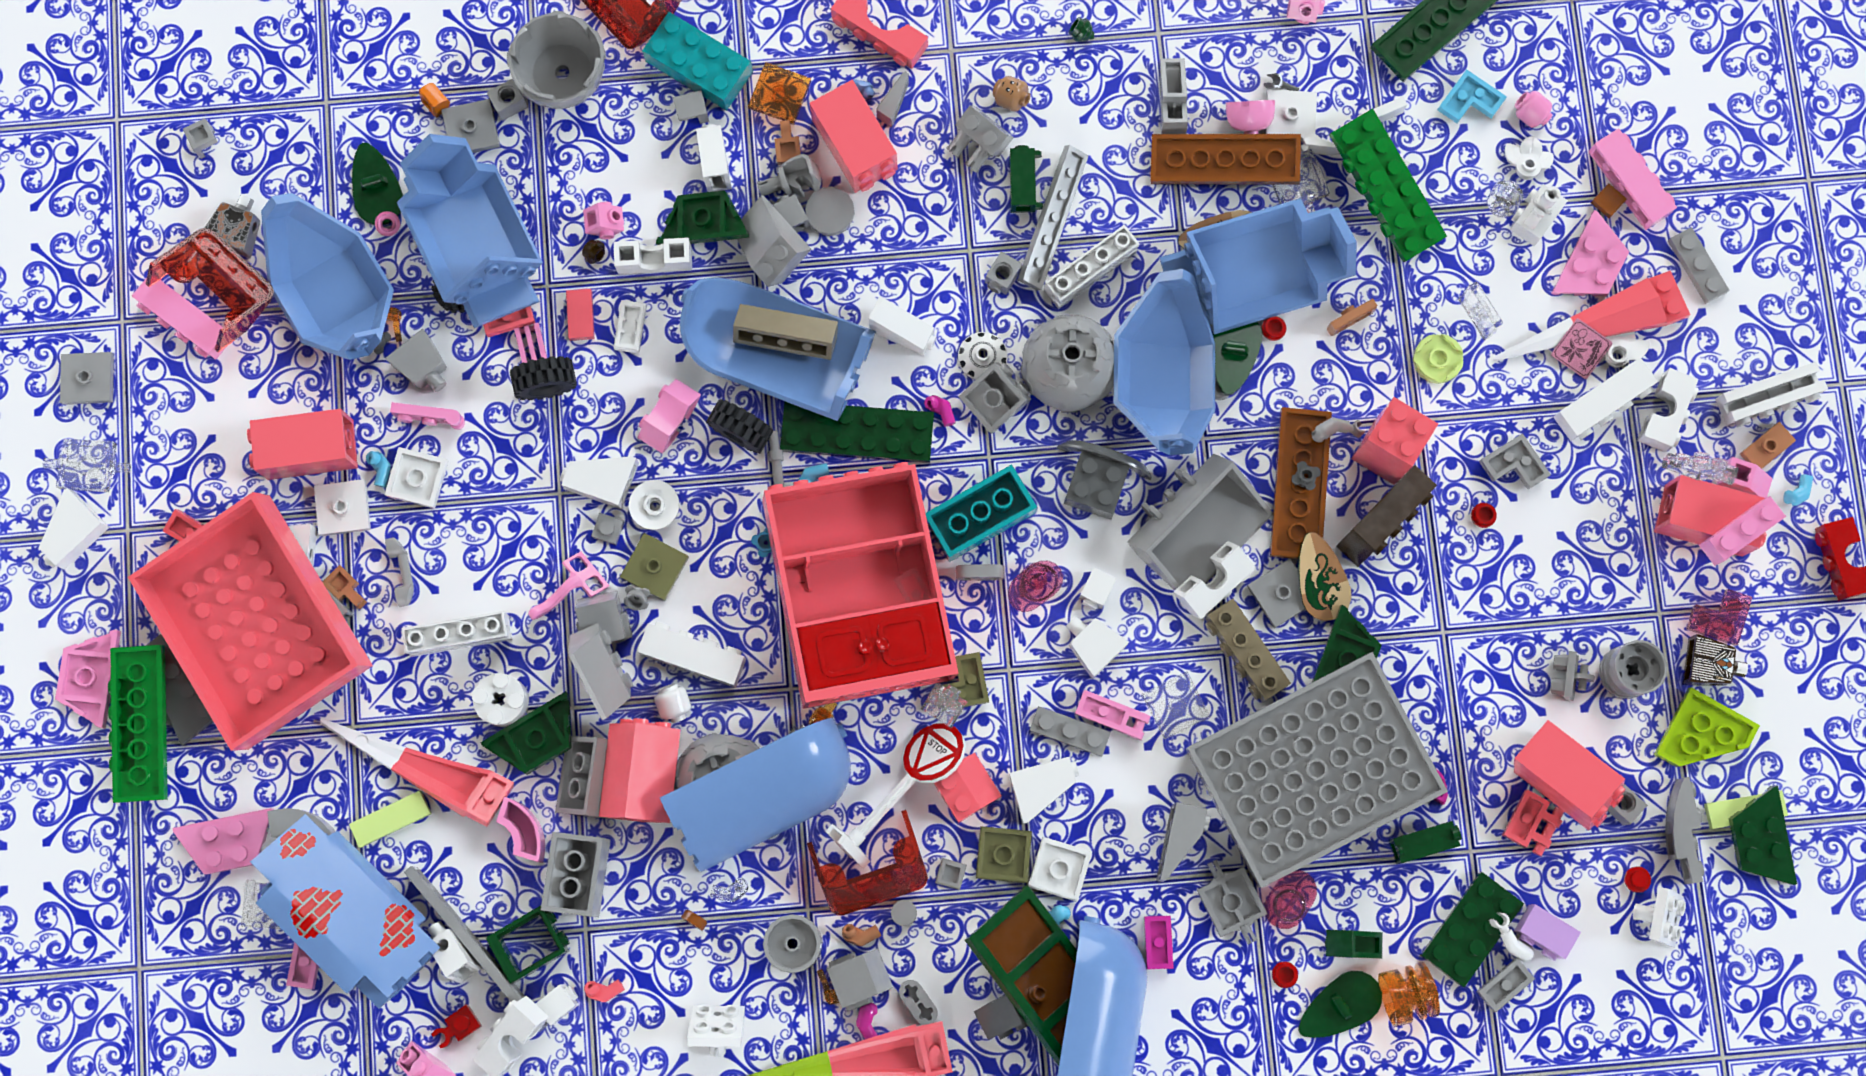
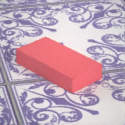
[566,289,595,341]

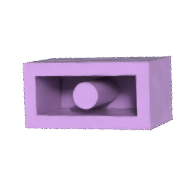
[1514,904,1581,961]

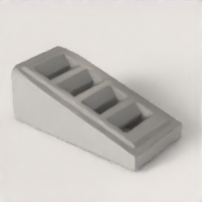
[876,72,909,127]

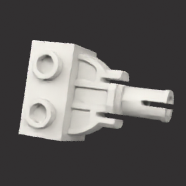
[1510,184,1568,246]

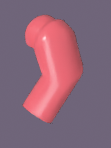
[584,979,625,1003]

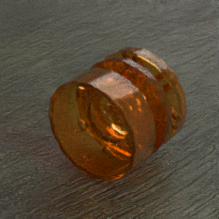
[1378,962,1440,1027]

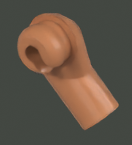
[842,924,882,947]

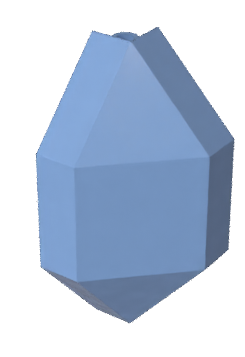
[261,193,394,360]
[1113,269,1215,456]

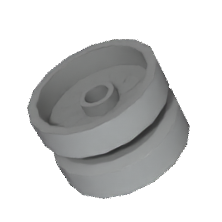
[763,914,823,973]

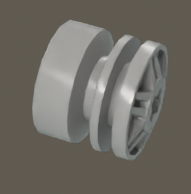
[1599,640,1667,699]

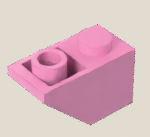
[1716,457,1773,498]
[396,1041,456,1076]

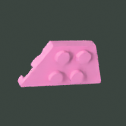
[1551,210,1629,297]
[55,630,121,729]
[173,808,274,875]

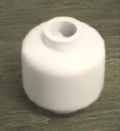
[654,683,692,723]

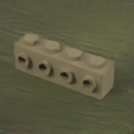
[733,304,838,360]
[1205,599,1291,703]

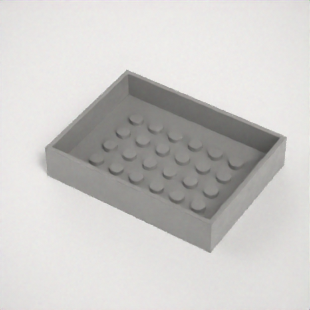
[1186,652,1448,888]

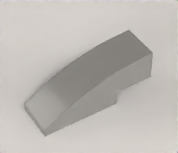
[1160,58,1188,134]

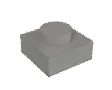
[591,513,625,545]

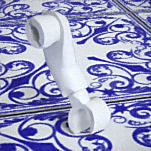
[1489,913,1534,962]

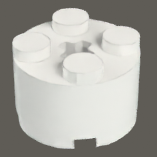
[472,673,529,727]

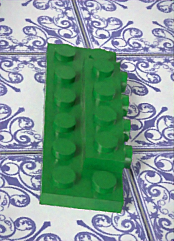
[1329,108,1447,262]
[108,645,168,803]

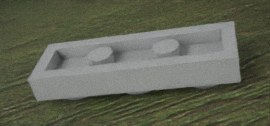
[1668,227,1730,304]
[1029,706,1111,757]

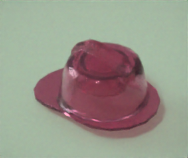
[1008,560,1063,612]
[1264,870,1317,929]

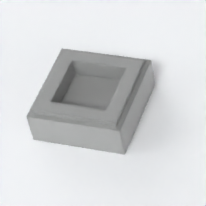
[935,858,967,890]

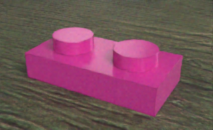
[1144,916,1174,969]

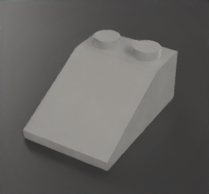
[737,195,811,287]
[1156,802,1210,882]

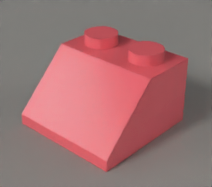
[933,753,1002,824]

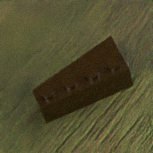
[1336,465,1437,567]

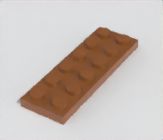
[1150,134,1301,185]
[1270,407,1332,559]

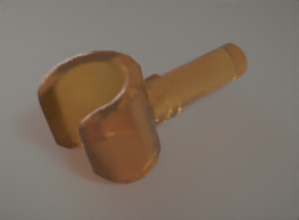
[386,307,402,342]
[817,969,839,1005]

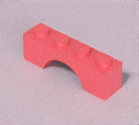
[831,0,928,69]

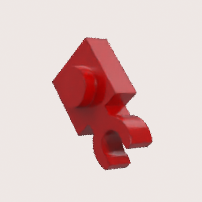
[431,1004,482,1048]

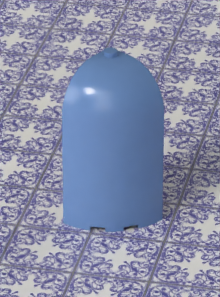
[680,278,876,421]
[660,718,851,872]
[1057,916,1147,1076]

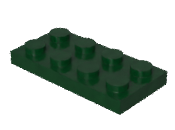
[1420,872,1524,987]

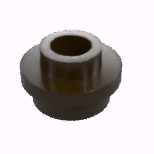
[582,240,605,264]

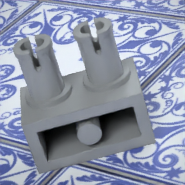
[946,105,1014,173]

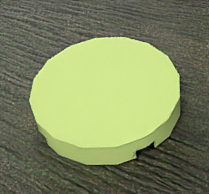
[1413,334,1464,384]

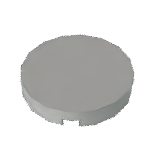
[805,187,855,236]

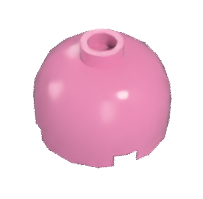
[1226,100,1275,134]

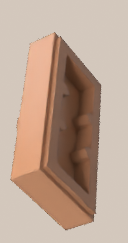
[1327,298,1378,336]
[1740,421,1796,469]

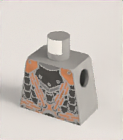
[200,195,260,258]

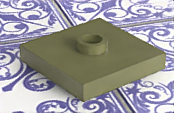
[620,533,689,601]
[976,826,1032,883]

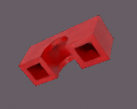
[1815,517,1866,601]

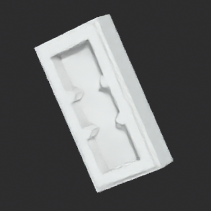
[614,300,647,353]

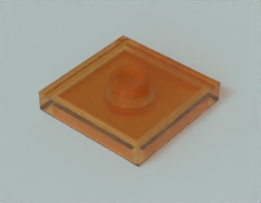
[748,62,811,125]

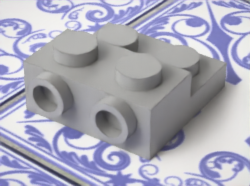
[958,362,1032,434]

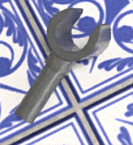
[1264,73,1299,91]

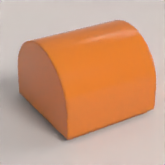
[419,83,450,118]

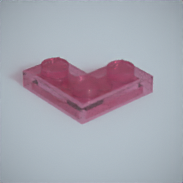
[1686,589,1752,646]

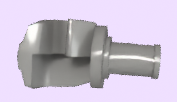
[757,154,821,197]

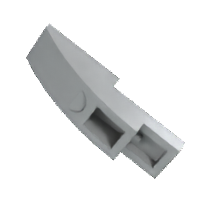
[1665,777,1704,884]

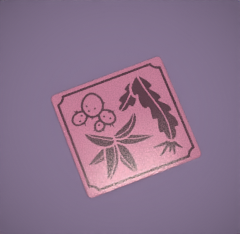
[1551,318,1613,379]

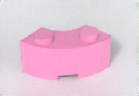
[637,379,701,454]
[496,797,545,863]

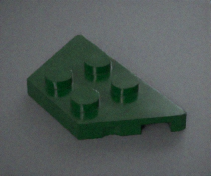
[656,190,749,245]
[1312,605,1382,683]
[480,691,572,775]
[1729,785,1797,885]

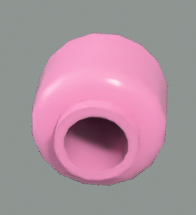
[1514,91,1552,128]

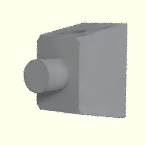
[385,328,447,392]

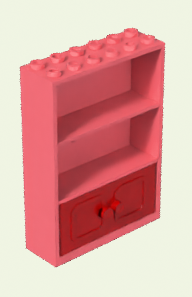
[762,462,959,709]

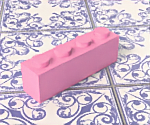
[1588,128,1677,230]
[132,273,235,360]

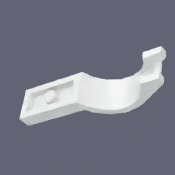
[1301,96,1408,156]

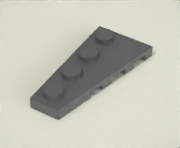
[146,634,213,746]

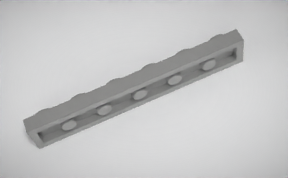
[1017,145,1089,291]

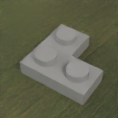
[1479,433,1551,490]

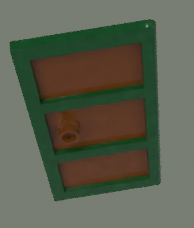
[965,885,1077,1066]

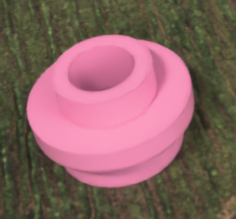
[375,211,400,236]

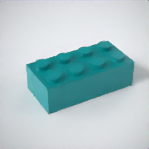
[642,12,753,111]
[925,464,1038,562]

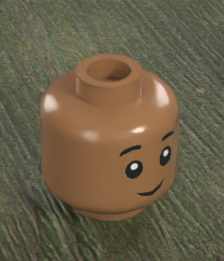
[993,76,1031,112]

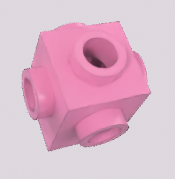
[1287,0,1325,24]
[583,202,624,240]

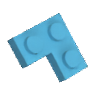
[1437,69,1507,124]

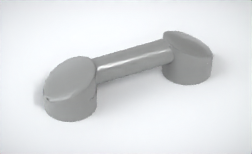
[385,537,414,607]

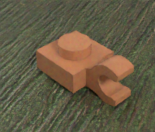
[774,120,801,165]
[322,565,367,609]

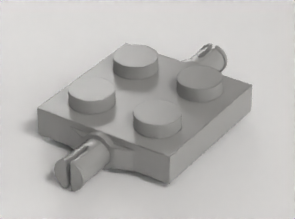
[1197,860,1267,945]

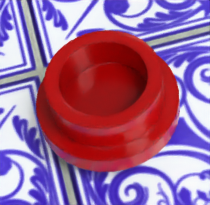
[1261,316,1287,341]
[1471,503,1497,528]
[1624,866,1651,893]
[1272,962,1298,988]

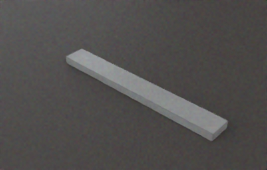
[404,866,548,1032]

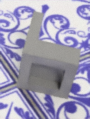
[673,91,709,124]
[183,118,218,159]

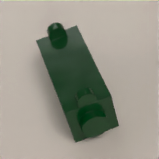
[1009,145,1043,213]
[1388,821,1462,865]

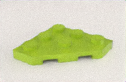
[1654,687,1760,767]

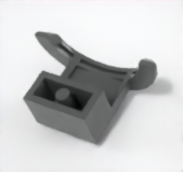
[1056,440,1152,520]

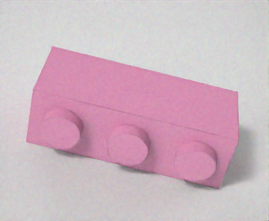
[1699,496,1786,566]

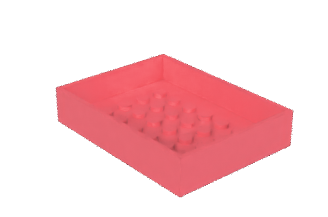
[128,492,373,751]

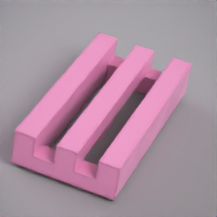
[514,323,547,363]

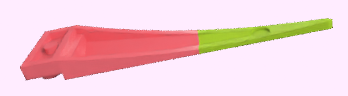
[747,1021,953,1076]

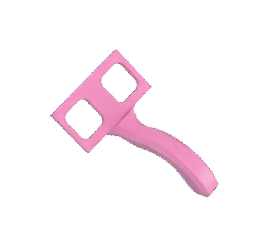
[528,551,610,620]

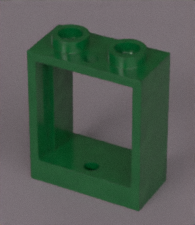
[486,905,570,984]

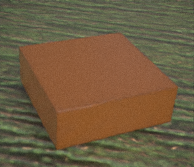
[1591,183,1627,218]

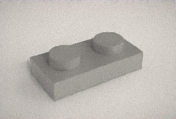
[1476,958,1535,1012]

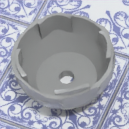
[507,11,606,109]
[1021,314,1114,412]
[674,733,760,790]

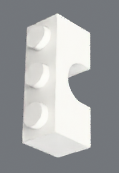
[614,238,692,274]
[1637,368,1698,452]
[1173,541,1256,619]
[473,996,549,1076]

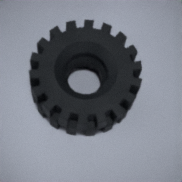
[510,356,577,400]
[706,399,773,454]

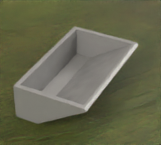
[1127,454,1273,591]

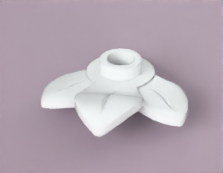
[1505,136,1554,180]
[1604,332,1650,368]

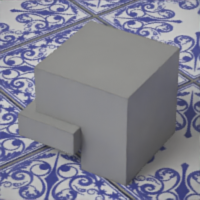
[575,591,632,642]
[827,948,893,1012]

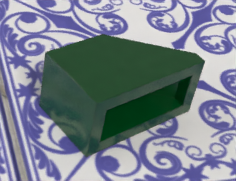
[1325,930,1383,959]

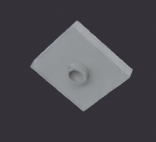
[442,99,500,153]
[60,352,114,405]
[1247,559,1305,629]

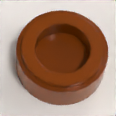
[681,909,707,931]

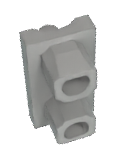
[1550,651,1595,701]

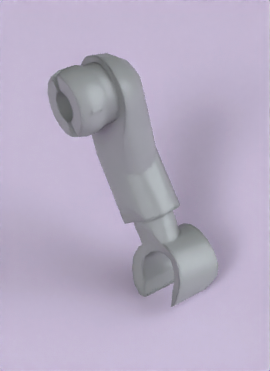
[1311,417,1365,443]

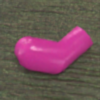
[924,395,956,427]
[856,1002,878,1039]

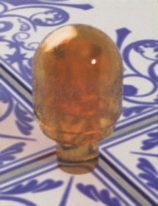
[808,703,837,725]

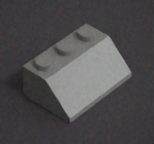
[568,623,633,720]
[555,736,611,819]
[541,832,611,918]

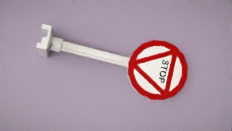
[825,723,966,869]

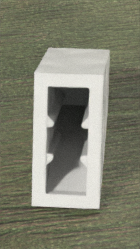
[696,124,732,192]
[868,296,937,356]
[560,456,639,509]
[39,488,110,570]
[1009,757,1079,824]

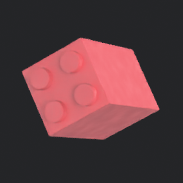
[809,79,898,193]
[1351,397,1438,485]
[247,409,358,480]
[1654,475,1767,557]
[599,718,681,823]
[1514,720,1626,830]

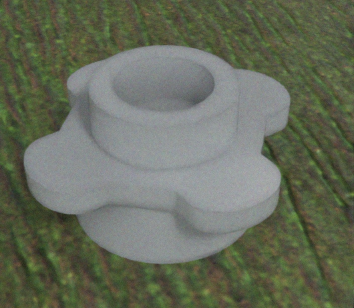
[624,585,650,611]

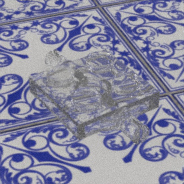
[1272,149,1330,213]
[42,439,131,492]
[1662,452,1738,485]

